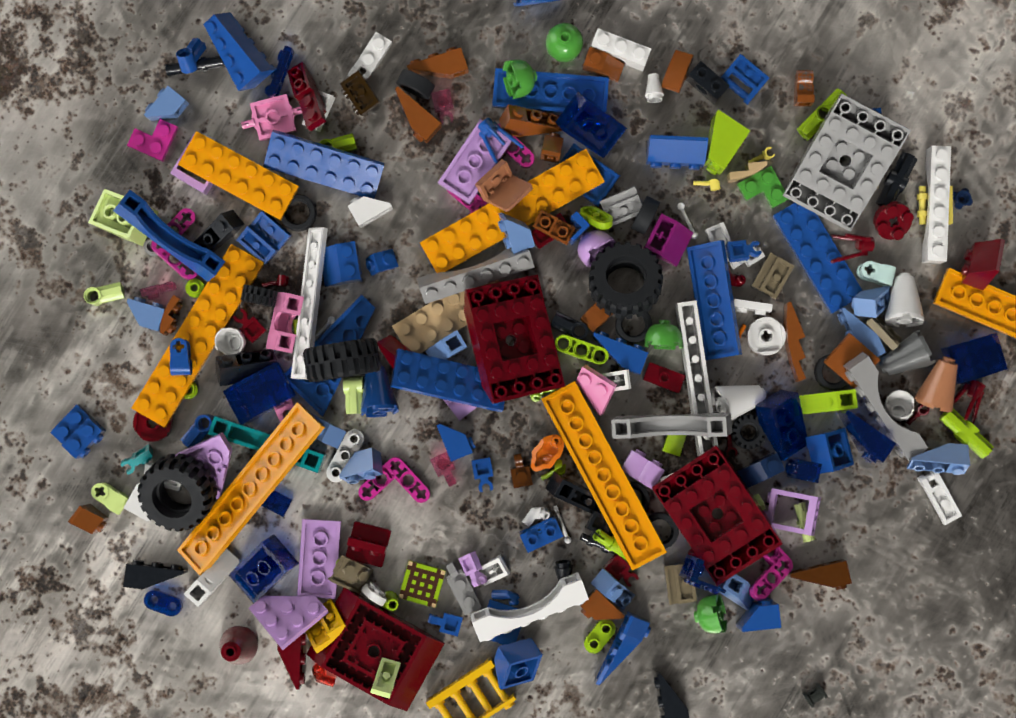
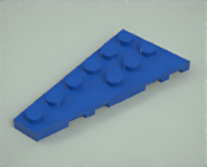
[282,294,376,417]

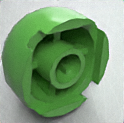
[545,23,583,62]
[503,59,537,99]
[644,320,683,350]
[694,594,727,633]

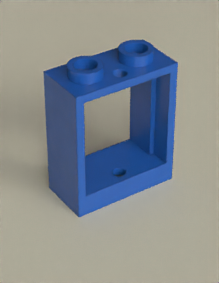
[519,516,564,553]

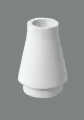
[645,73,664,103]

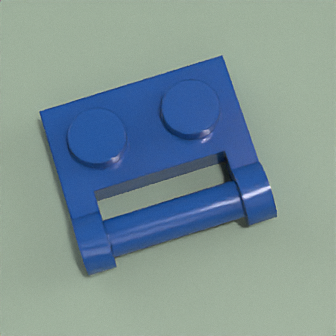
[721,54,770,105]

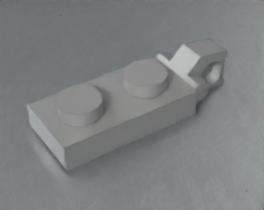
[446,562,482,615]

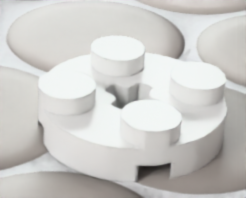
[746,317,786,356]

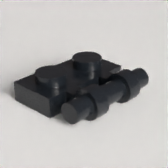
[580,510,616,555]

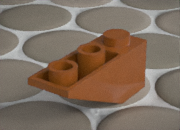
[407,47,469,79]
[499,104,562,137]

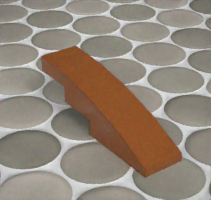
[783,302,806,382]

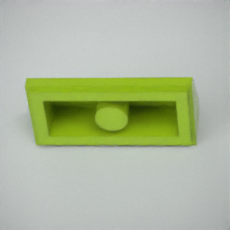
[661,414,686,457]

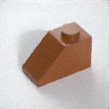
[582,47,624,82]
[540,133,564,164]
[68,504,109,534]
[580,588,625,620]

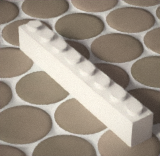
[675,300,718,456]

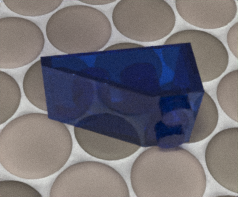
[555,91,627,158]
[941,332,1008,384]
[223,362,296,425]
[755,389,807,461]
[837,410,896,464]
[229,534,299,604]

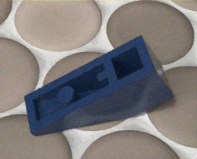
[737,452,786,488]

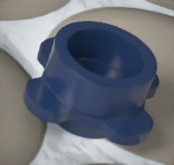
[953,188,973,210]

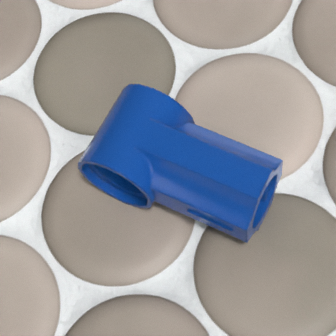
[176,38,206,74]
[180,414,214,448]

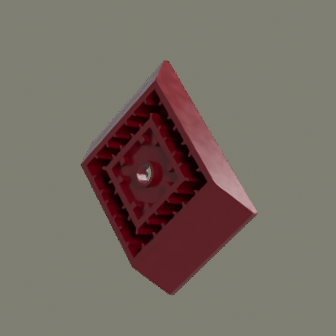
[464,274,565,404]
[652,445,783,586]
[306,587,445,711]

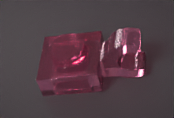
[430,451,457,487]

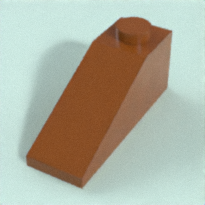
[395,86,442,143]

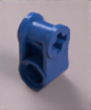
[170,338,193,376]

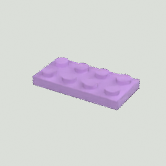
[438,119,512,205]
[297,519,342,599]

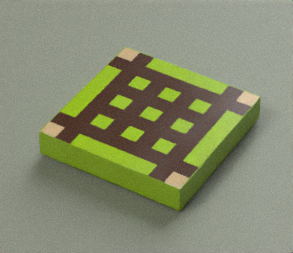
[398,560,446,608]

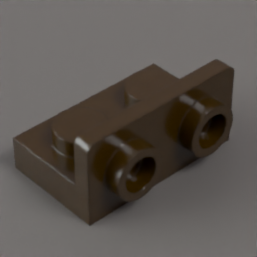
[340,70,381,117]

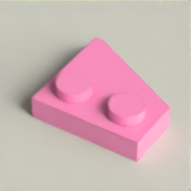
[576,364,617,416]

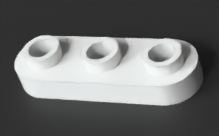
[326,429,365,482]

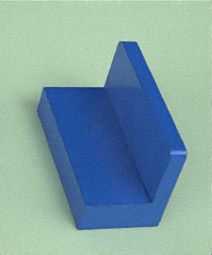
[569,211,590,245]

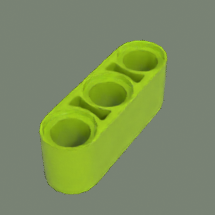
[555,335,609,365]

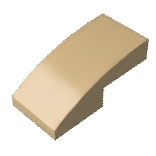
[727,161,767,183]

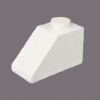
[348,196,393,228]

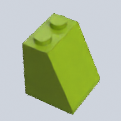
[704,109,750,175]

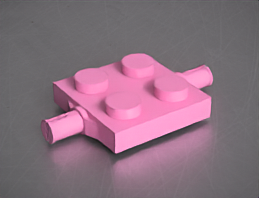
[241,94,302,141]

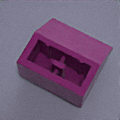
[643,213,693,267]

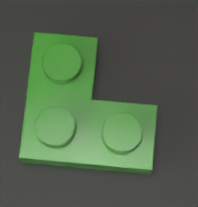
[737,166,789,209]

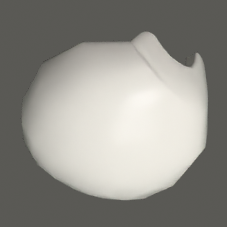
[214,327,246,355]
[885,390,914,421]

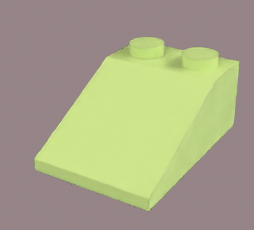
[88,189,159,247]

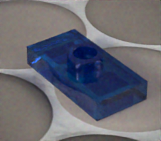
[261,490,293,517]

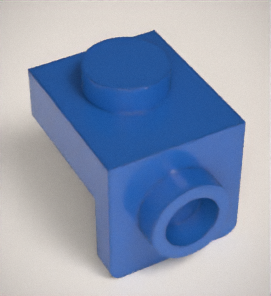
[366,249,399,276]

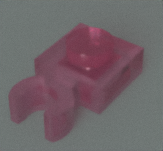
[431,89,454,125]
[140,281,177,300]

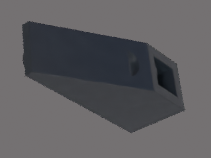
[193,210,245,252]
[215,349,277,386]
[123,559,188,589]
[654,671,689,718]

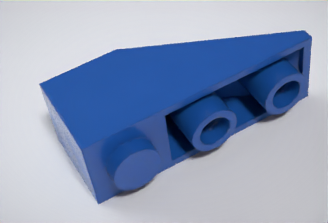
[592,331,648,375]

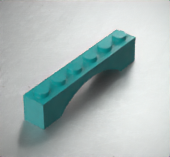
[208,416,327,473]

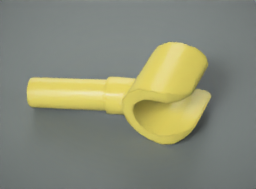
[748,147,775,163]
[693,179,720,191]

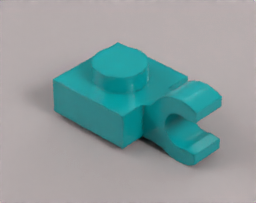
[120,444,153,475]

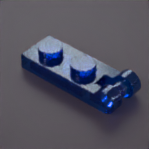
[265,46,295,98]

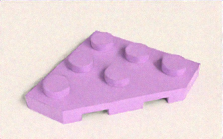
[175,432,233,499]
[249,596,329,650]

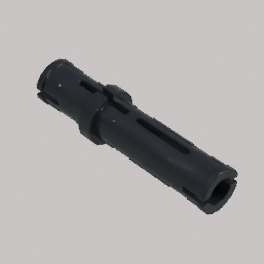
[165,56,225,76]

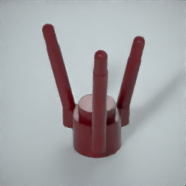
[830,233,875,263]
[954,380,986,424]

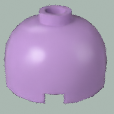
[577,230,616,268]

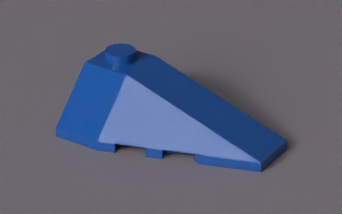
[595,611,651,685]

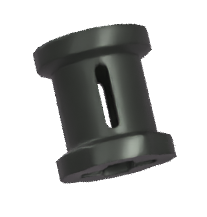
[802,683,828,708]

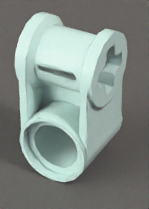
[856,261,896,287]

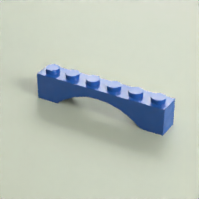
[113,190,225,282]

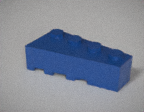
[203,12,276,91]

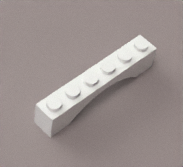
[922,146,951,264]
[470,572,589,642]

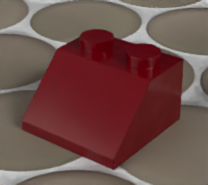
[960,239,1005,290]

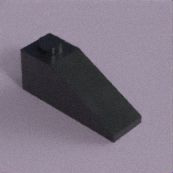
[545,472,601,513]

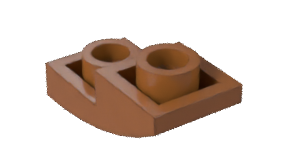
[662,50,694,93]
[532,210,576,246]
[160,295,184,336]
[580,303,613,332]

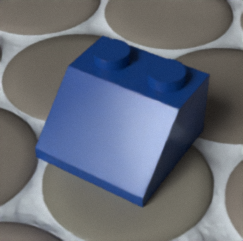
[323,241,363,287]
[436,424,475,462]
[805,428,854,475]
[736,597,781,632]
[494,638,543,690]

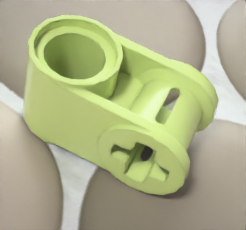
[91,482,129,515]

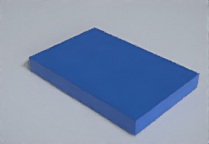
[560,143,620,207]

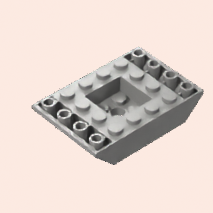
[783,93,911,232]

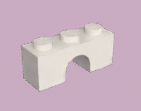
[591,28,651,72]

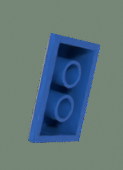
[646,135,708,170]

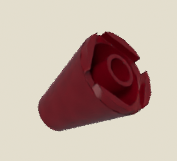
[219,626,258,665]

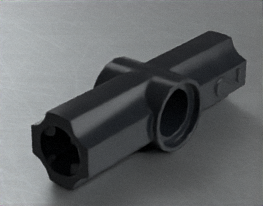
[876,152,918,207]

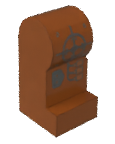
[794,70,815,107]

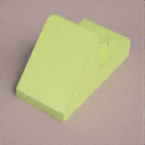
[371,657,401,699]

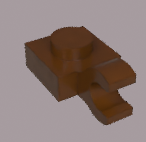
[510,453,533,488]

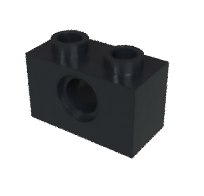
[686,61,730,104]

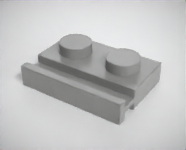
[599,186,643,226]

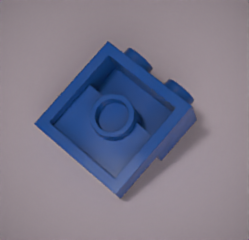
[50,404,106,459]

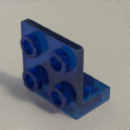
[679,554,726,595]

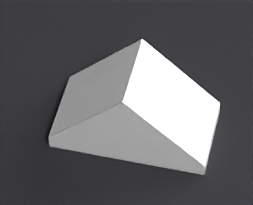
[602,369,631,391]
[124,483,150,521]
[479,554,510,586]

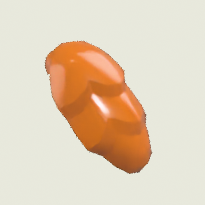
[531,435,564,472]

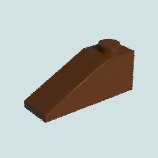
[787,559,852,590]

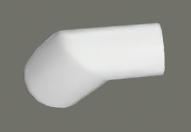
[522,507,550,527]

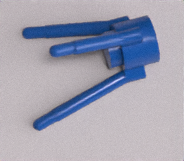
[478,118,524,163]

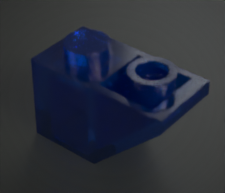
[785,458,822,483]

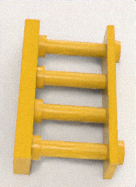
[426,658,516,718]

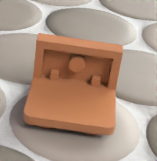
[475,159,533,212]

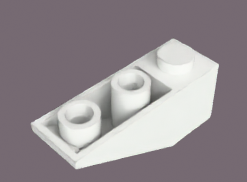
[184,548,241,607]

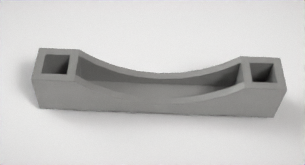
[417,249,535,304]
[843,352,928,461]
[611,413,732,439]

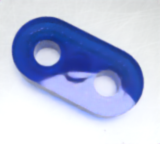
[144,590,183,616]

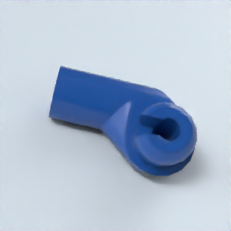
[491,590,520,606]

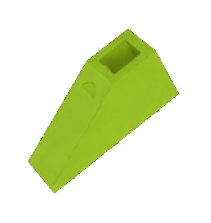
[793,389,858,415]

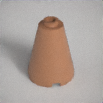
[914,356,958,412]

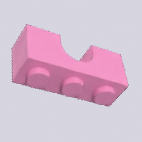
[266,292,304,353]

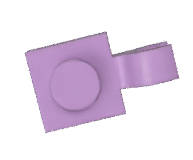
[459,551,487,588]

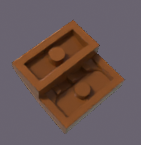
[823,333,880,389]

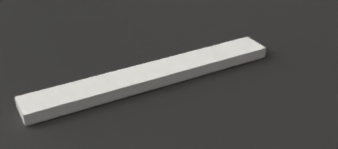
[291,227,328,380]

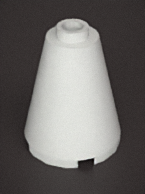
[885,273,924,327]
[710,385,766,421]

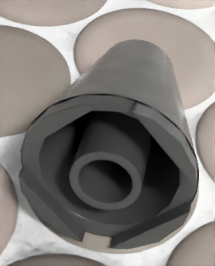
[879,329,936,375]

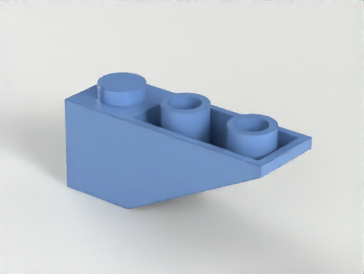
[837,308,886,356]
[907,443,970,475]

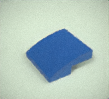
[237,211,292,265]

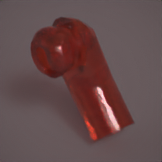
[312,663,336,688]

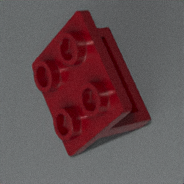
[346,521,392,568]

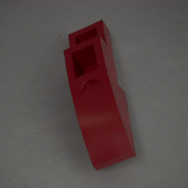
[287,62,327,131]

